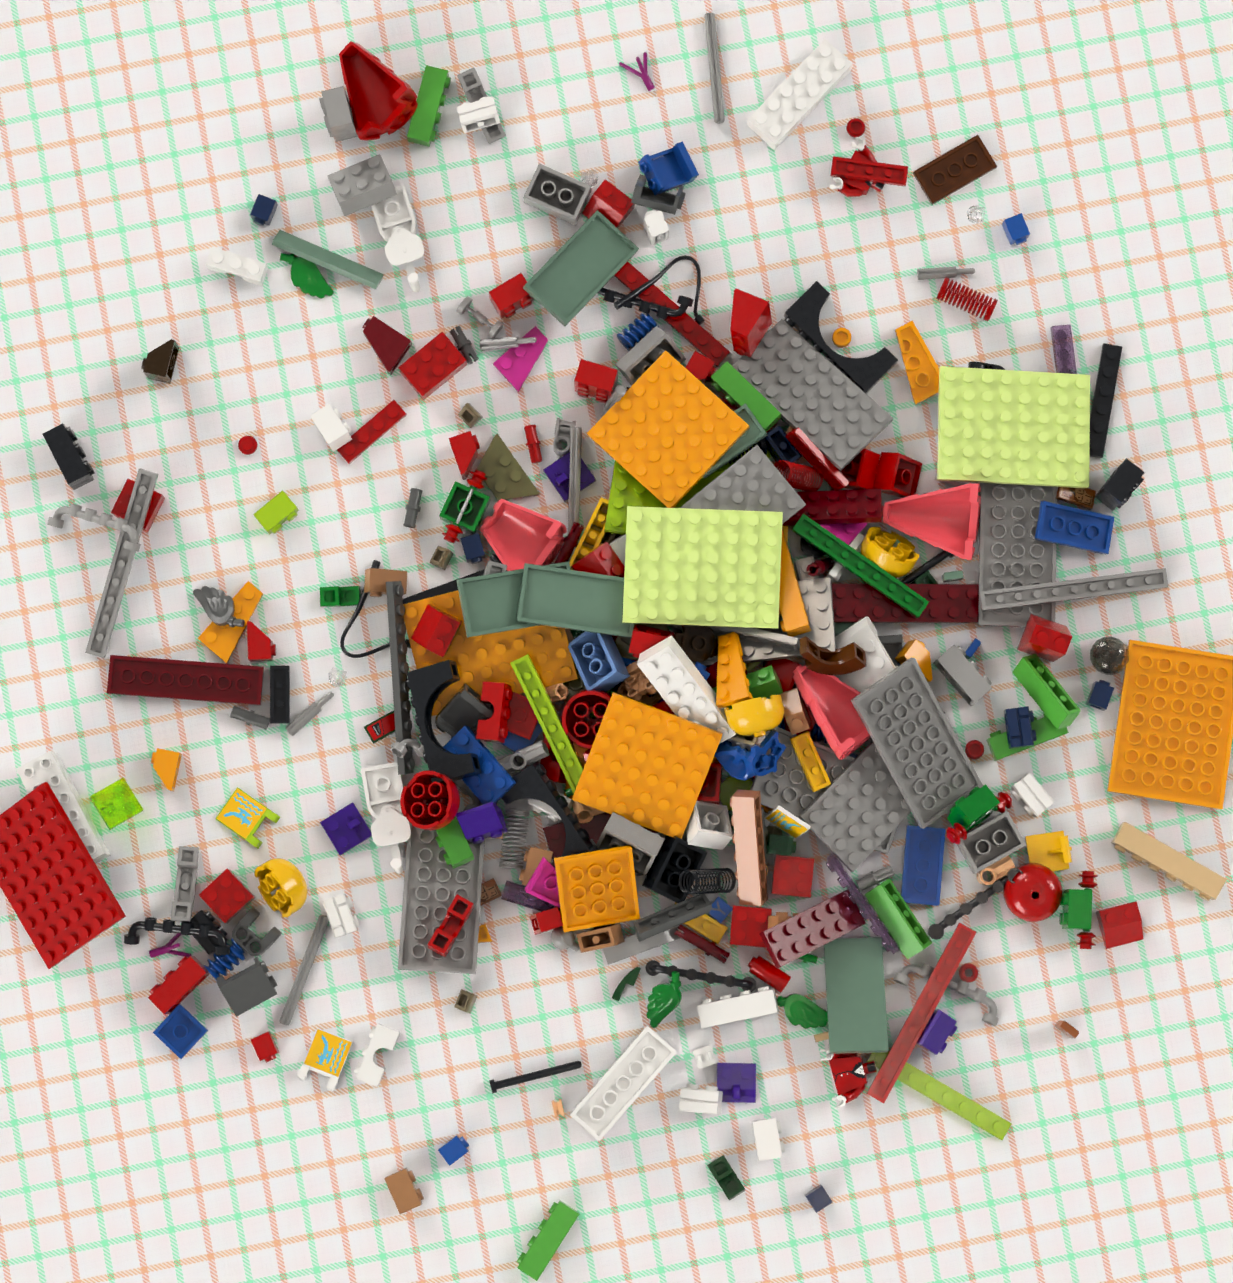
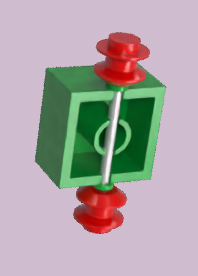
[439,469,491,544]
[947,784,1012,844]
[1059,871,1098,949]

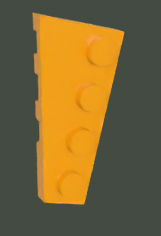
[895,321,939,405]
[198,581,263,664]
[716,632,753,709]

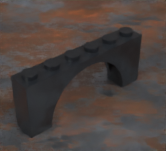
[784,281,898,394]
[406,660,481,783]
[502,761,599,867]

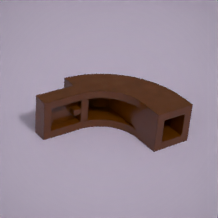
[799,636,866,675]

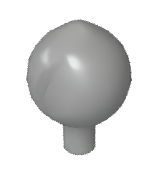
[551,926,580,952]

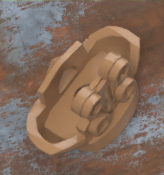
[616,660,662,705]

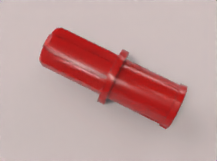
[524,425,542,463]

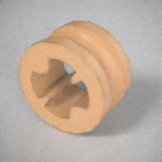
[552,1099,565,1118]

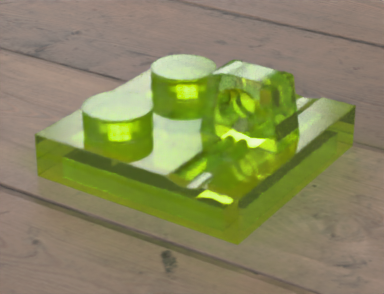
[90,777,143,830]

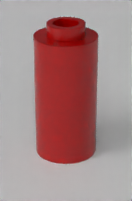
[748,956,791,993]

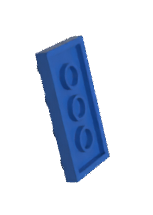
[1035,501,1114,555]
[443,726,516,805]
[901,825,946,906]

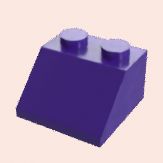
[456,802,508,844]
[917,1009,957,1055]

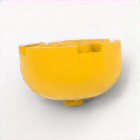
[861,527,919,578]
[724,695,784,738]
[255,858,307,917]

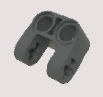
[232,907,282,956]

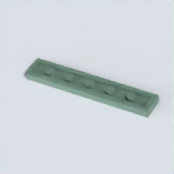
[272,230,384,289]

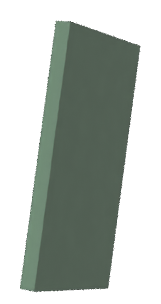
[523,210,639,326]
[456,561,571,638]
[516,563,634,638]
[824,937,889,1054]

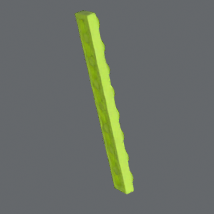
[510,654,583,794]
[866,1052,1012,1140]

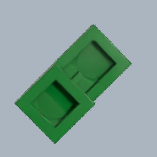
[320,586,361,607]

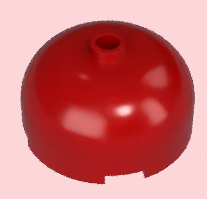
[562,690,611,749]
[400,770,460,830]
[1003,863,1062,922]

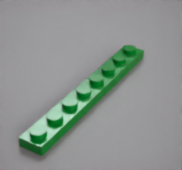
[792,514,929,618]

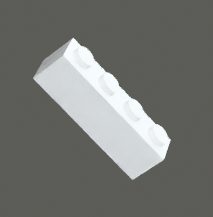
[697,986,779,1028]

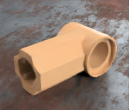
[545,683,569,706]
[572,801,605,824]
[977,855,1015,885]

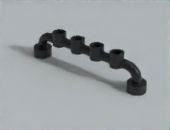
[598,288,694,319]
[928,868,1023,940]
[124,917,231,955]
[645,960,756,992]

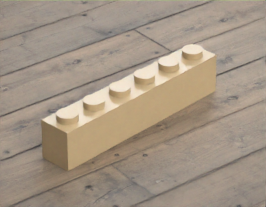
[1111,822,1227,901]

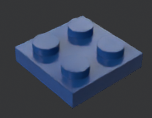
[153,1004,209,1059]

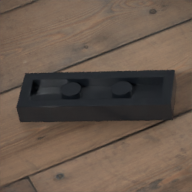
[270,666,290,724]

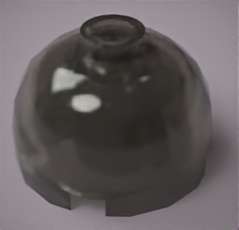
[1090,637,1129,675]

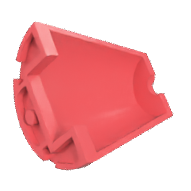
[480,498,567,571]

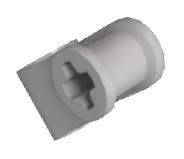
[553,418,576,456]

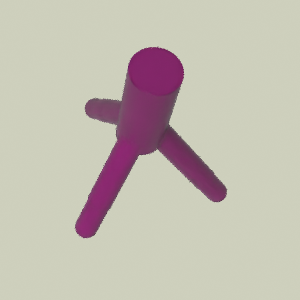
[619,52,655,91]
[149,933,192,958]

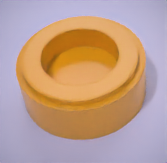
[832,328,851,348]

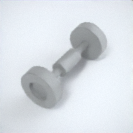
[457,296,504,339]

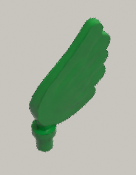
[280,253,334,299]
[647,971,682,1028]
[776,993,828,1029]

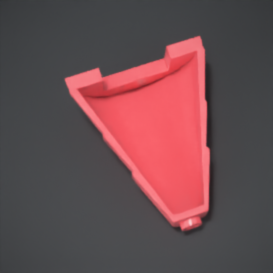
[882,483,981,560]
[793,664,870,760]

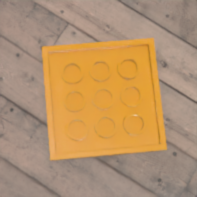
[554,845,640,932]

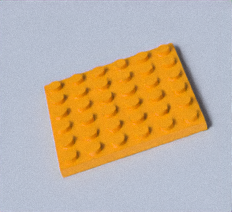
[586,350,750,508]
[572,692,723,839]

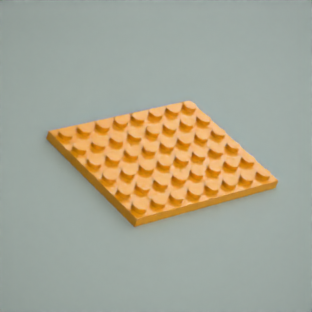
[403,590,578,716]
[1107,640,1233,810]

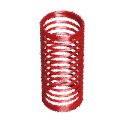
[936,277,998,322]
[774,460,823,491]

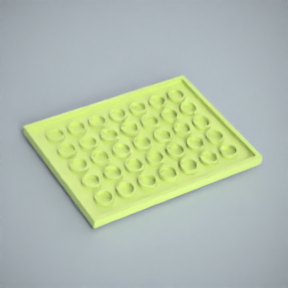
[937,366,1090,488]
[622,506,783,629]

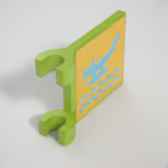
[215,787,280,849]

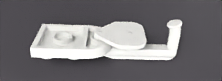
[371,185,424,292]
[361,762,411,874]

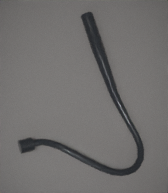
[614,255,705,325]
[340,560,411,658]

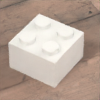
[685,801,733,850]

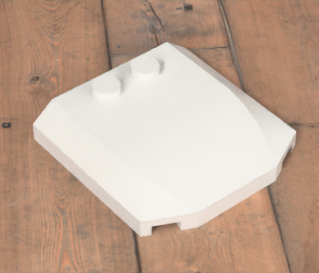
[834,617,898,693]

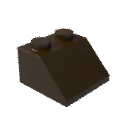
[141,339,179,384]

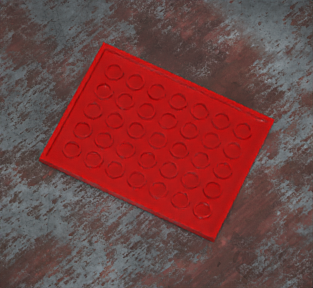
[0,782,126,969]

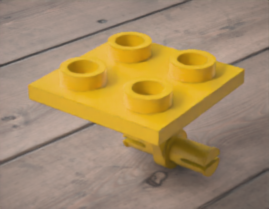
[1025,831,1072,871]

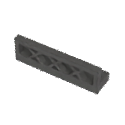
[633,894,713,942]

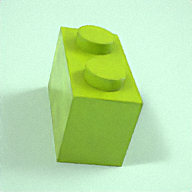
[253,490,299,535]

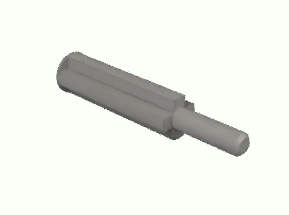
[917,266,975,280]
[480,336,537,351]
[601,385,626,418]
[285,692,334,736]

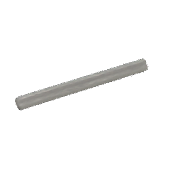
[705,13,725,123]
[568,427,582,534]
[279,915,329,1025]

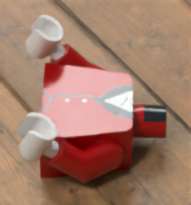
[829,137,885,197]
[820,1049,877,1108]

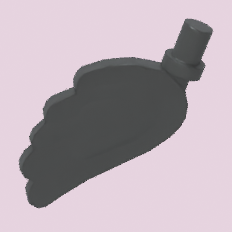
[193,586,245,628]

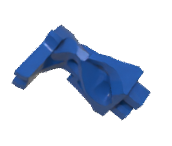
[714,731,786,781]

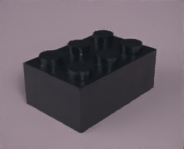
[43,423,95,490]
[1095,458,1145,511]
[642,835,707,903]

